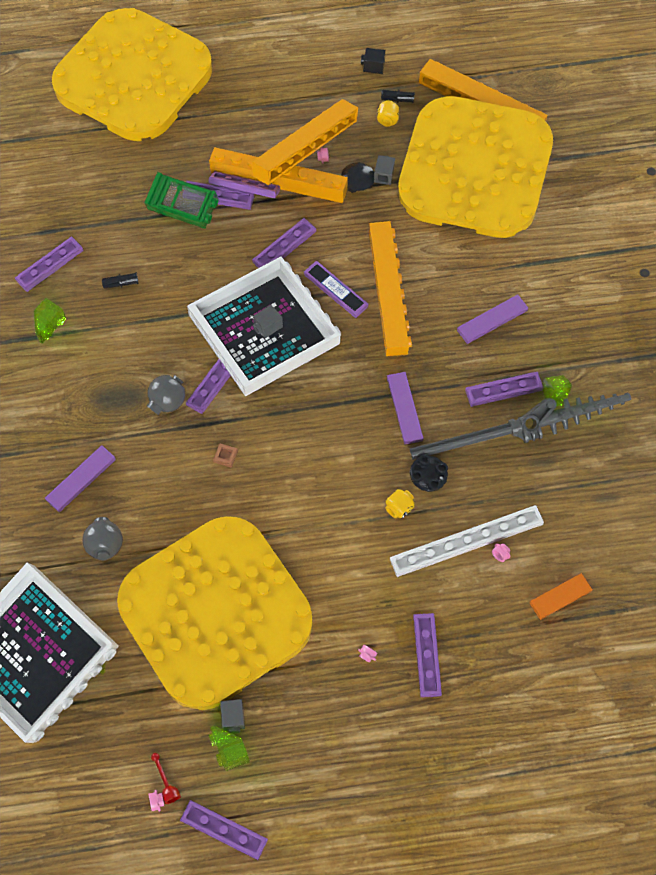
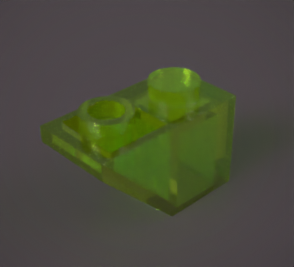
[34,298,66,344]
[542,375,572,406]
[209,726,250,771]

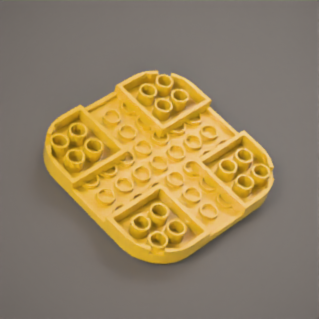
[52,8,212,141]
[398,96,553,238]
[117,517,312,710]

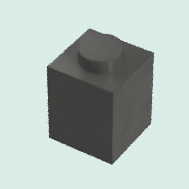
[374,155,395,185]
[253,305,283,338]
[221,699,245,734]

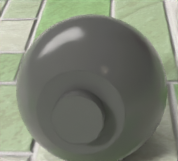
[147,375,185,415]
[82,517,123,561]

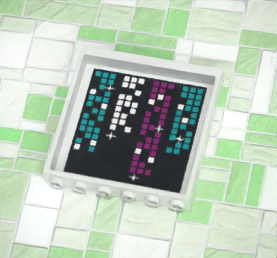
[187,257,341,396]
[0,563,119,743]

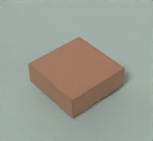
[213,443,238,468]

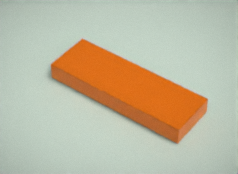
[530,573,592,620]

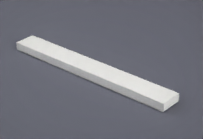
[390,505,544,577]

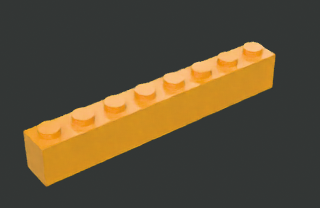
[419,59,548,121]
[252,99,358,185]
[209,147,348,203]
[369,221,412,356]

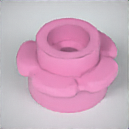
[317,147,329,164]
[492,544,510,562]
[358,645,378,663]
[149,790,164,812]

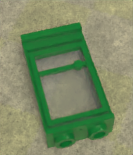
[144,172,219,229]

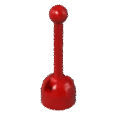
[151,753,181,804]

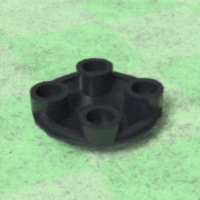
[341,162,375,193]
[410,454,448,492]

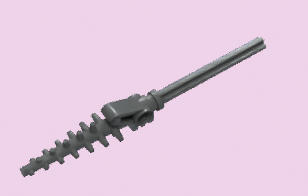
[410,392,631,460]

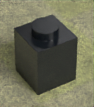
[361,48,386,74]

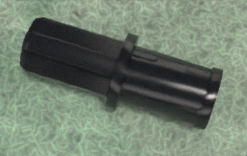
[381,89,415,103]
[102,272,139,289]

